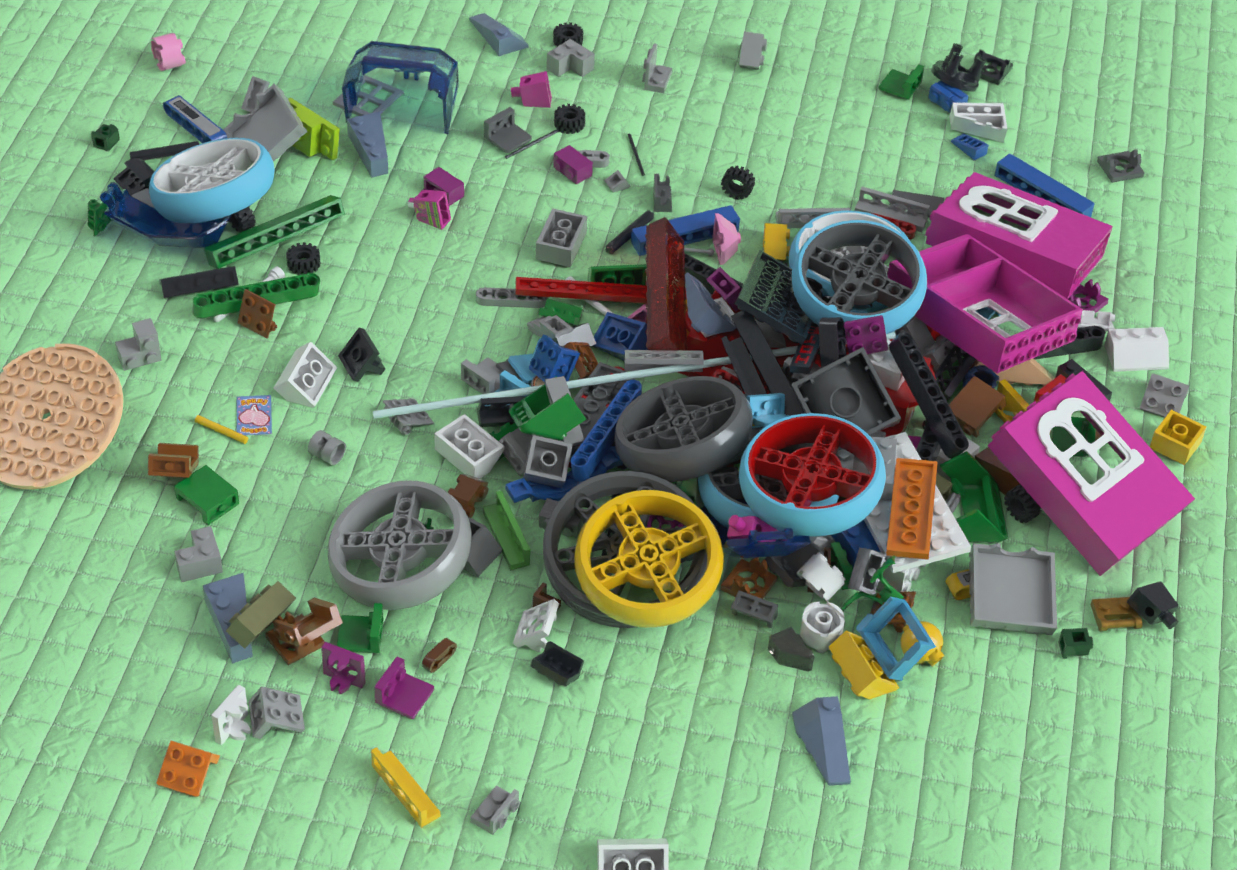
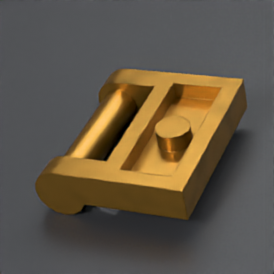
[1090,597,1142,631]

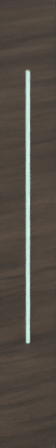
[373,331,896,419]

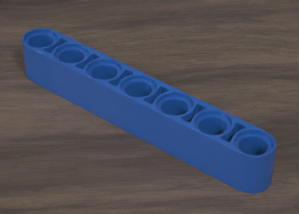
[571,380,642,481]

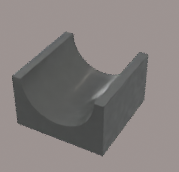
[791,347,901,452]

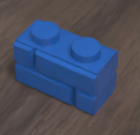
[928,80,969,113]

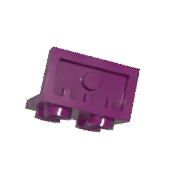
[844,315,889,354]
[374,656,434,719]

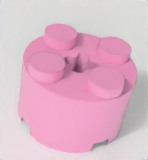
[151,33,186,71]

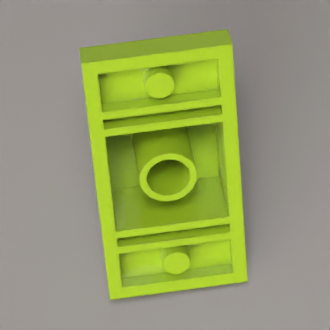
[288,97,340,160]

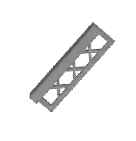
[854,187,930,232]
[775,208,851,229]
[625,350,704,372]

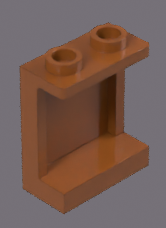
[949,376,1006,438]
[148,443,199,478]
[273,597,343,647]

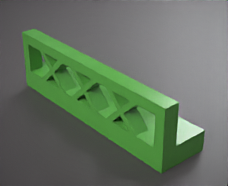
[483,491,530,571]

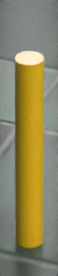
[195,415,249,444]

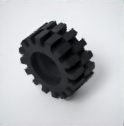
[553,22,583,47]
[554,104,585,134]
[721,166,755,200]
[226,206,256,233]
[286,242,321,275]
[1004,484,1042,523]

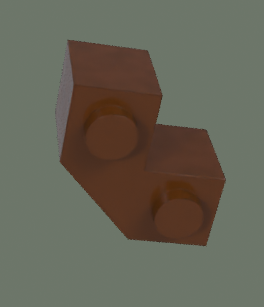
[448,474,489,518]

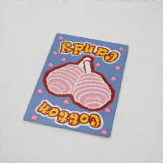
[237,395,272,435]

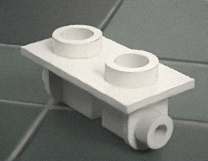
[1078,310,1115,331]

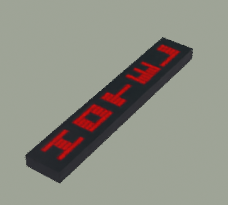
[790,321,820,374]

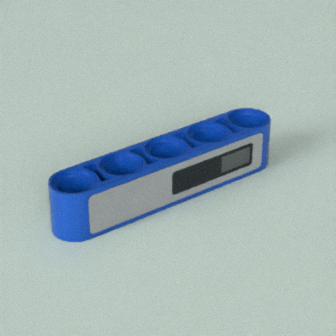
[163,95,227,143]

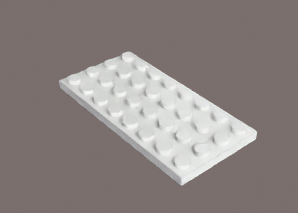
[835,432,971,573]

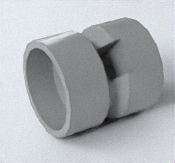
[308,430,346,465]

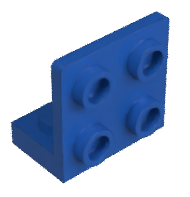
[529,334,580,382]

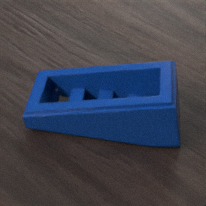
[951,134,989,160]

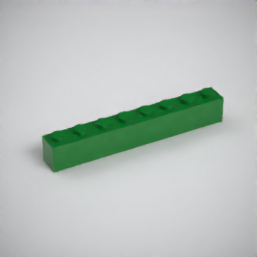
[203,195,346,269]

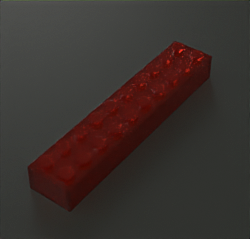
[645,217,687,351]

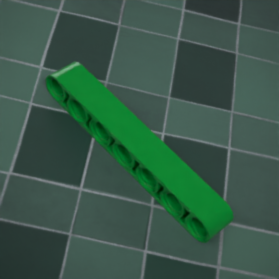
[192,273,320,318]

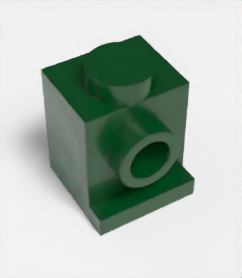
[91,124,120,152]
[1058,628,1093,659]

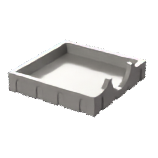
[223,84,307,170]
[969,543,1057,635]

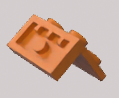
[156,740,220,797]

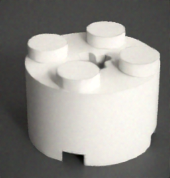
[797,552,846,602]
[800,601,845,653]

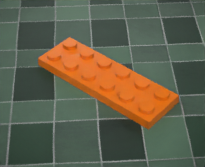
[886,458,938,560]

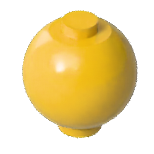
[900,621,945,666]

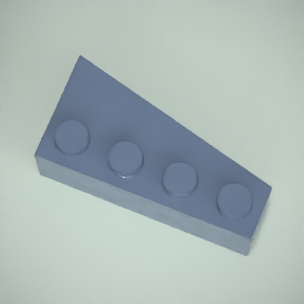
[347,111,388,178]
[203,573,253,663]

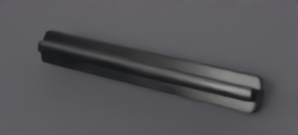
[130,141,199,160]
[605,210,654,254]

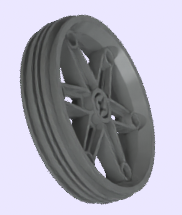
[543,471,707,628]

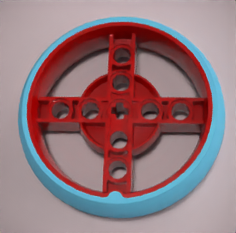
[739,413,886,537]

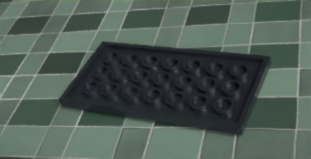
[735,250,824,344]

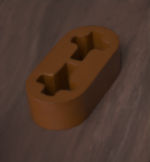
[422,638,457,673]

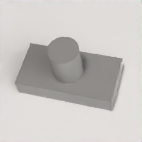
[241,76,270,112]

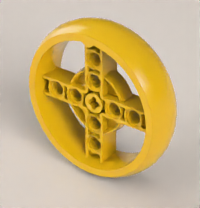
[574,490,724,628]

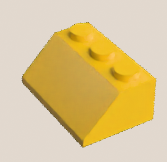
[828,630,899,699]

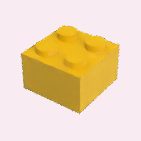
[1150,410,1206,465]

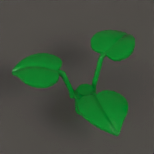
[841,555,904,612]

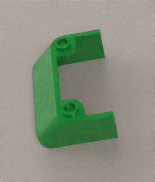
[509,376,586,441]
[940,451,1008,543]

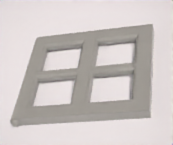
[333,74,404,116]

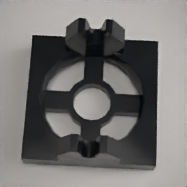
[969,49,1013,85]

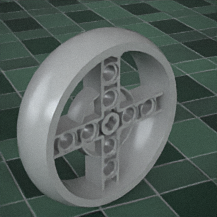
[328,481,472,610]

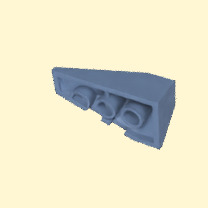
[469,13,528,56]
[792,696,851,786]

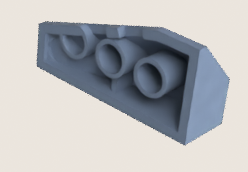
[685,272,736,335]

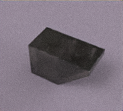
[768,627,814,672]

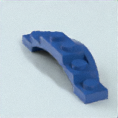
[505,446,623,503]

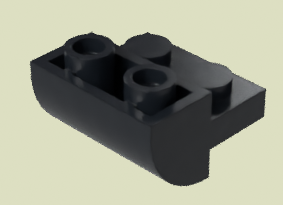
[113,158,155,196]

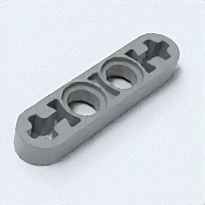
[476,288,549,308]

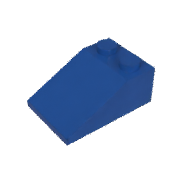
[593,312,658,361]

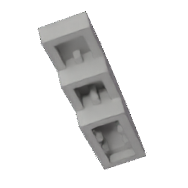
[527,315,573,339]
[545,376,584,446]

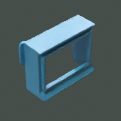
[856,596,936,681]

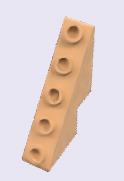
[969,359,1055,386]

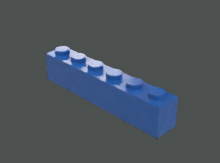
[994,153,1095,217]
[631,205,740,256]

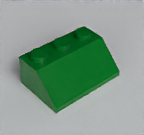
[588,264,647,285]

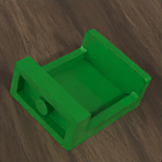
[174,465,239,525]

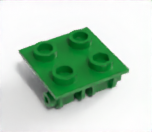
[88,190,118,236]

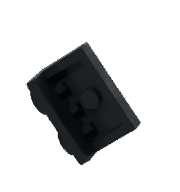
[530,641,584,687]

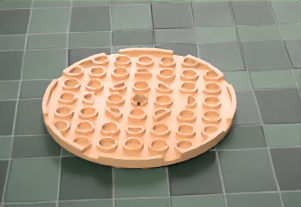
[0,344,123,490]

